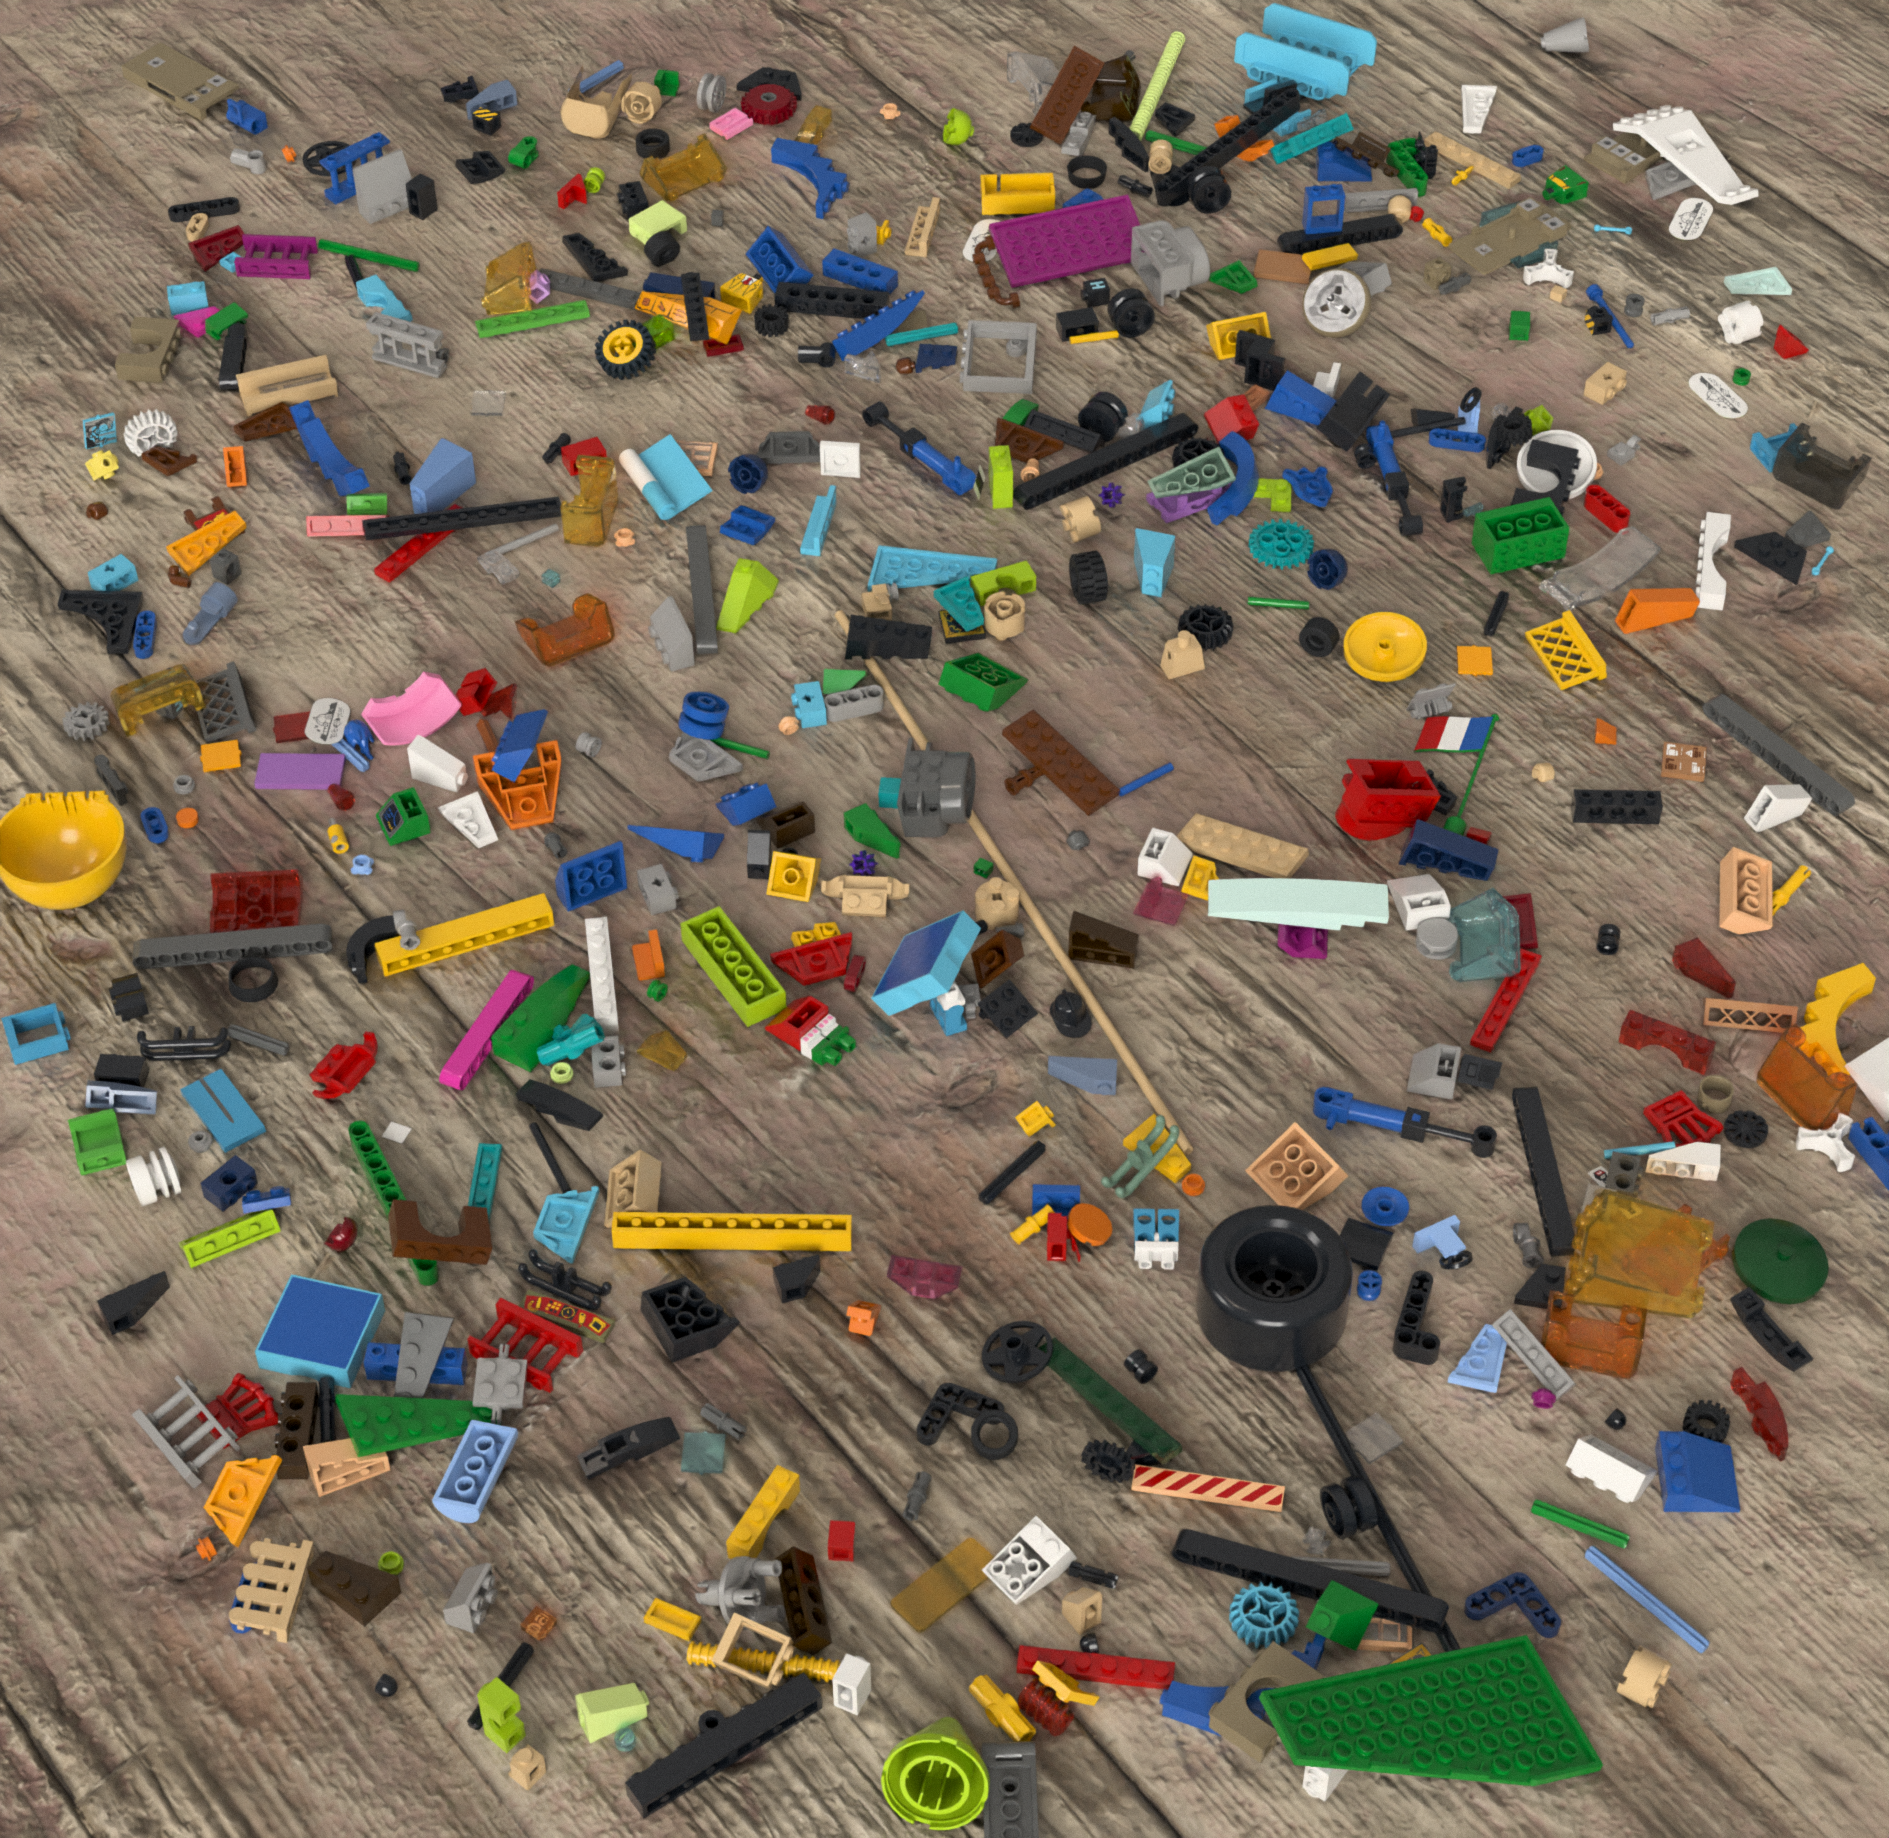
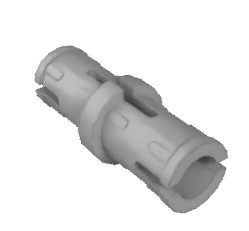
[1650,306,1690,326]

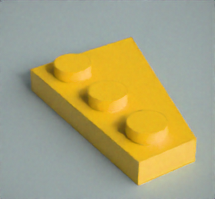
[1123,1114,1191,1183]

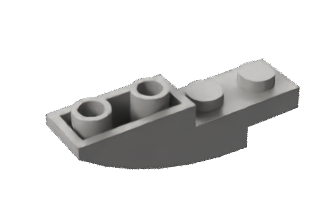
[1061,112,1096,156]

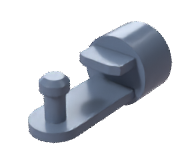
[183,582,238,645]

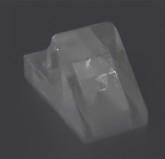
[844,351,881,383]

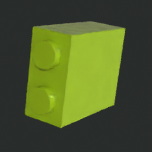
[989,445,1013,509]

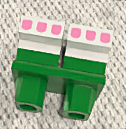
[800,1014,856,1066]

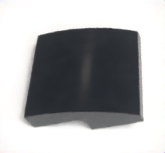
[455,151,505,184]
[1340,1218,1394,1270]

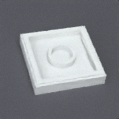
[820,441,861,478]

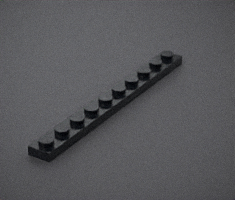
[362,497,563,541]

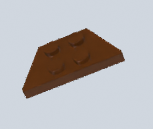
[995,417,1064,463]

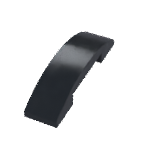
[1730,1287,1814,1372]

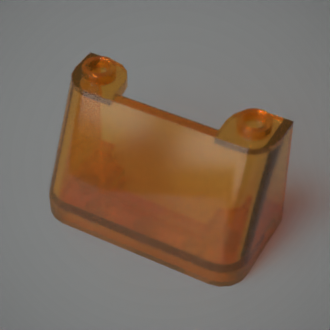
[515,593,615,667]
[1756,1024,1857,1131]

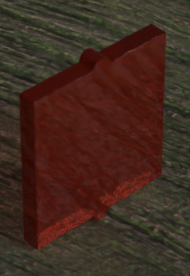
[273,712,310,743]

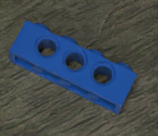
[822,249,898,295]
[363,1342,468,1385]

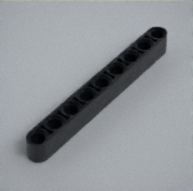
[1512,1086,1577,1257]

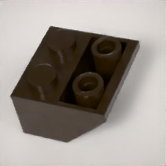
[756,801,815,849]

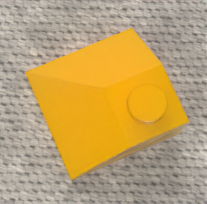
[766,851,821,902]

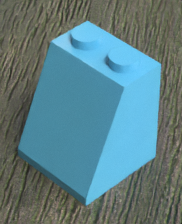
[1134,528,1175,597]

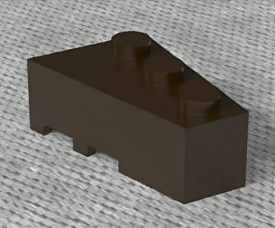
[1068,910,1139,969]
[307,1551,402,1627]

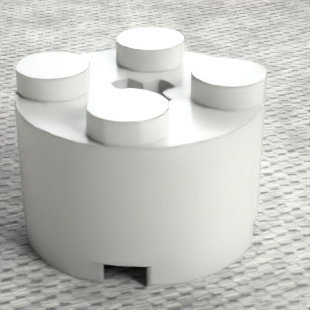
[1718,301,1763,344]

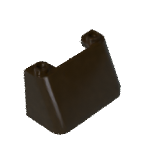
[1081,55,1141,122]

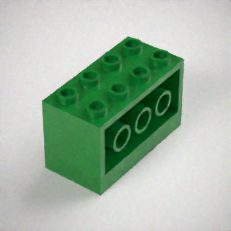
[1471,497,1569,575]

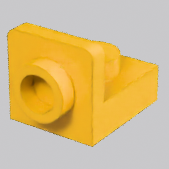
[876,220,892,245]
[1015,1101,1056,1137]

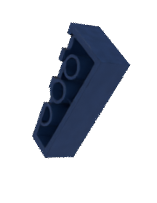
[1398,819,1499,881]

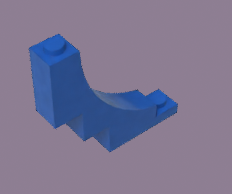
[289,400,370,496]
[1159,1634,1326,1737]

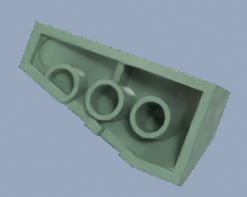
[1147,447,1236,498]

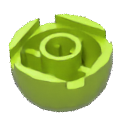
[943,108,974,145]

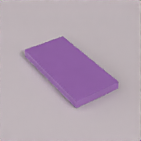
[254,753,346,790]

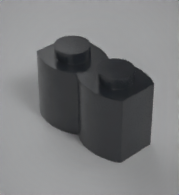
[109,973,149,1021]

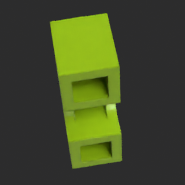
[971,560,1036,607]
[477,1677,526,1753]

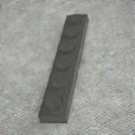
[539,268,641,310]

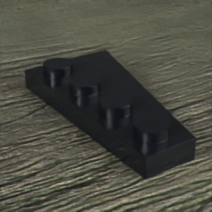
[562,233,628,282]

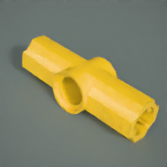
[969,1674,1036,1742]

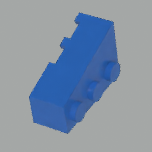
[1265,370,1337,425]

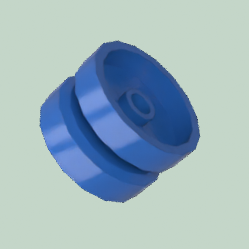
[678,691,729,740]

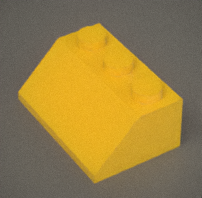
[1206,312,1271,360]

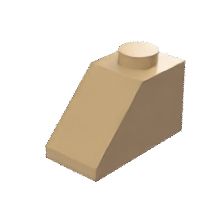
[1062,1587,1102,1636]

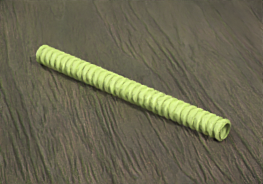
[1129,31,1185,141]

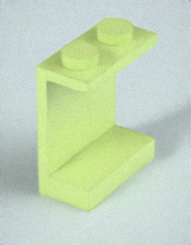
[629,200,687,244]

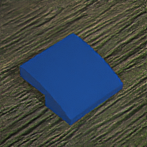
[720,505,775,546]

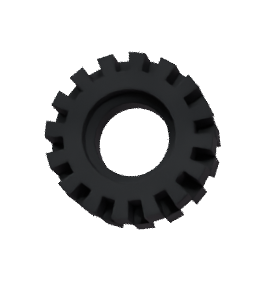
[754,304,789,337]
[1496,413,1533,447]
[1682,1400,1730,1443]

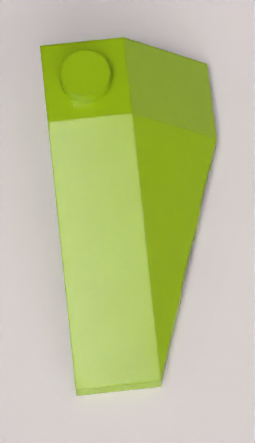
[716,558,779,633]

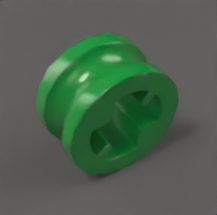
[1732,368,1751,386]
[647,979,668,1002]

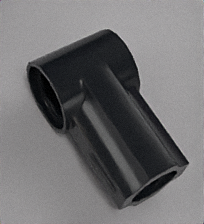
[798,342,836,368]

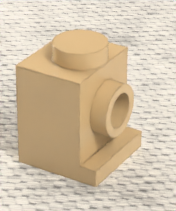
[508,1745,546,1790]

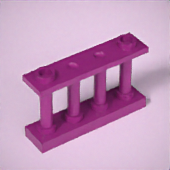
[234,234,318,279]

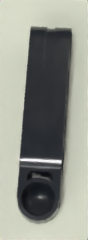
[219,323,248,390]

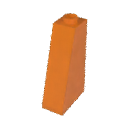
[1615,588,1700,634]

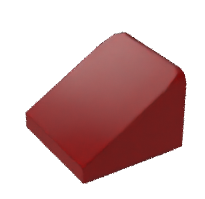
[1466,827,1492,845]

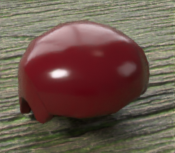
[324,1217,358,1252]

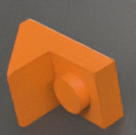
[846,1300,881,1336]

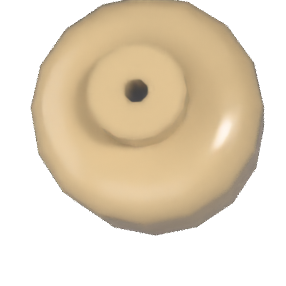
[1532,763,1555,782]

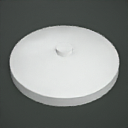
[1517,430,1597,499]

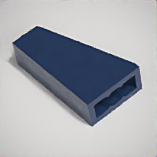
[643,272,716,299]

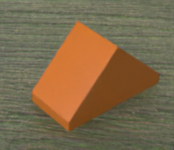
[223,446,247,487]

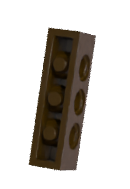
[273,1382,319,1479]
[775,1546,832,1655]

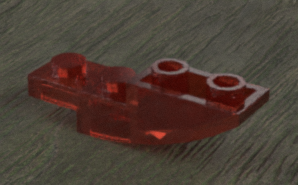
[1730,1367,1788,1462]

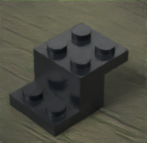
[1235,330,1285,391]

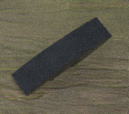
[1109,117,1149,173]
[515,1079,604,1131]

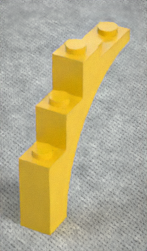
[1793,963,1876,1088]

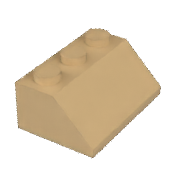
[604,1149,662,1228]

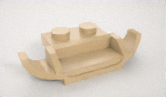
[821,874,909,917]

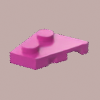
[174,306,220,338]

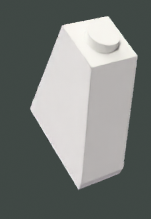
[407,735,468,792]
[1744,784,1812,832]

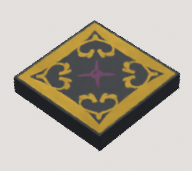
[938,610,986,644]

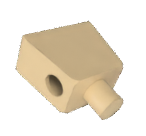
[1160,630,1205,679]

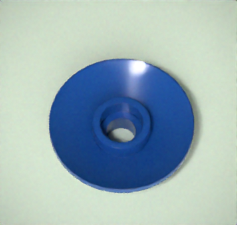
[1361,1187,1409,1226]

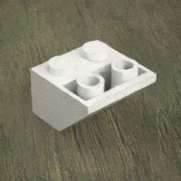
[1138,828,1193,886]

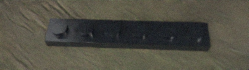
[681,272,709,341]

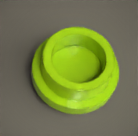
[378,1551,404,1575]

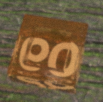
[520,1606,557,1642]

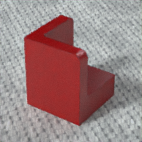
[828,1520,855,1562]

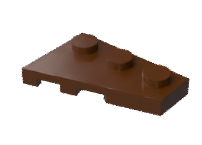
[233,402,297,442]

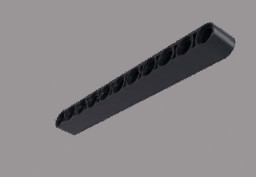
[1155,88,1301,206]
[1013,413,1199,510]
[1171,1529,1449,1633]

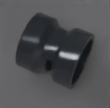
[1596,924,1621,955]
[1124,1349,1158,1384]

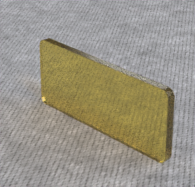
[890,1538,994,1633]

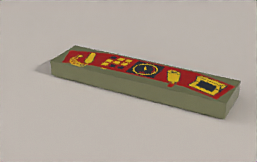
[518,1289,615,1343]

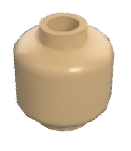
[1388,195,1412,224]

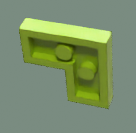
[1253,478,1291,512]

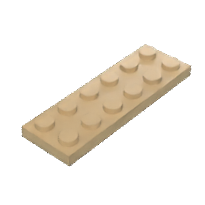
[1176,813,1309,879]

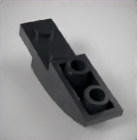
[1486,407,1523,469]
[577,1417,681,1480]

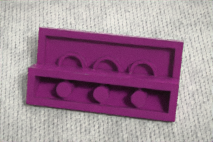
[1278,924,1328,959]

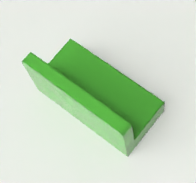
[346,493,388,515]

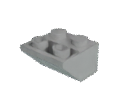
[1407,1043,1461,1099]
[443,1563,498,1633]

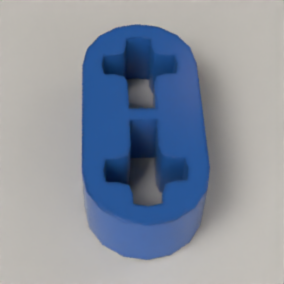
[1512,145,1544,167]

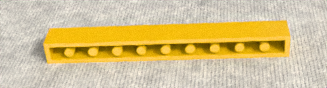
[611,1212,852,1251]

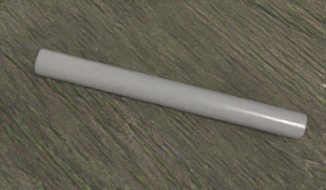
[485,523,559,560]

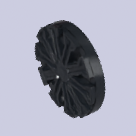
[1010,123,1044,147]
[1723,1110,1768,1148]

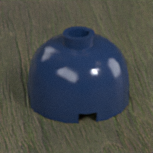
[728,453,768,494]
[1307,549,1348,590]

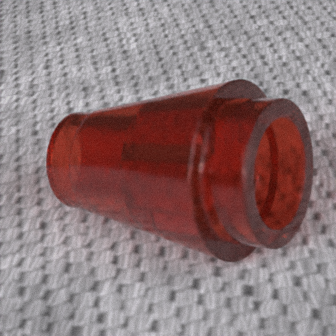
[805,405,835,425]
[327,784,355,811]

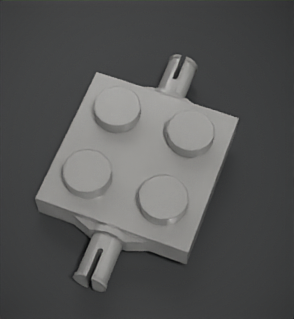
[473,1344,528,1424]

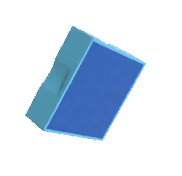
[871,911,981,1016]
[255,1274,385,1388]

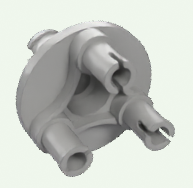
[695,1556,786,1630]

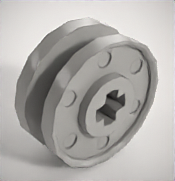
[697,73,726,113]

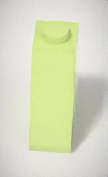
[575,1683,649,1743]

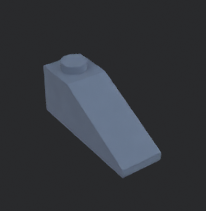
[466,80,517,120]
[1048,1056,1117,1095]

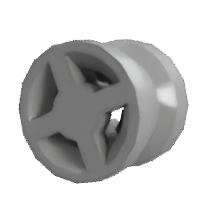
[575,732,602,758]

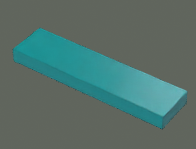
[468,1143,503,1223]

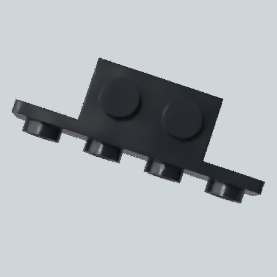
[1243,80,1308,114]

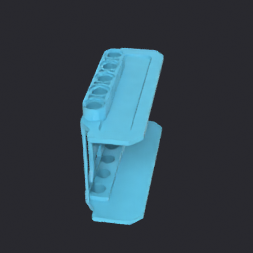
[1234,3,1377,100]

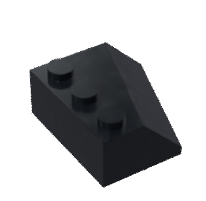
[640,1277,740,1363]

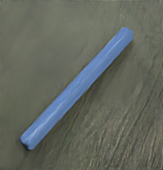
[1585,1546,1710,1653]

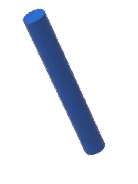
[1119,762,1174,797]

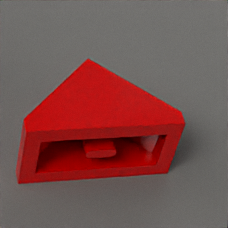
[1774,325,1809,359]

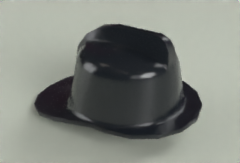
[1049,989,1092,1038]

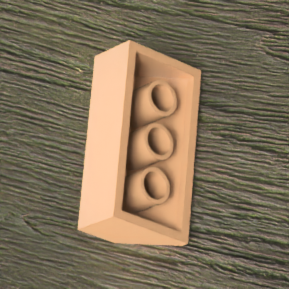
[1720,847,1773,934]

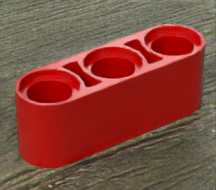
[1584,485,1631,533]

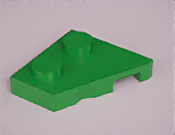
[1209,260,1258,294]

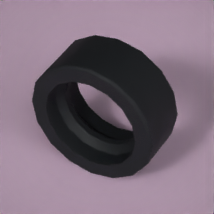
[636,128,670,160]
[971,1410,1018,1460]

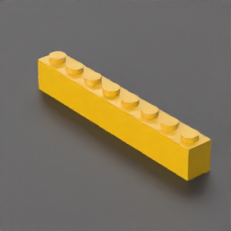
[375,893,554,977]

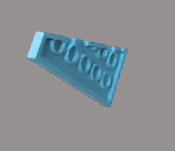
[867,545,997,592]

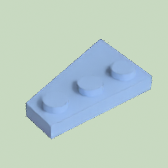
[1448,1324,1507,1393]

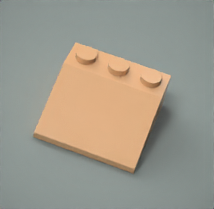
[1245,1122,1348,1210]

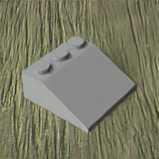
[353,149,412,224]
[1335,261,1392,298]

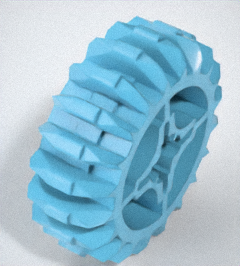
[1229,1581,1299,1649]

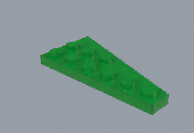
[335,1394,502,1457]

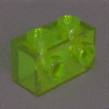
[632,314,675,349]

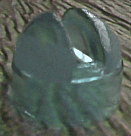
[614,1728,636,1752]

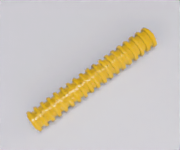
[687,1641,841,1683]

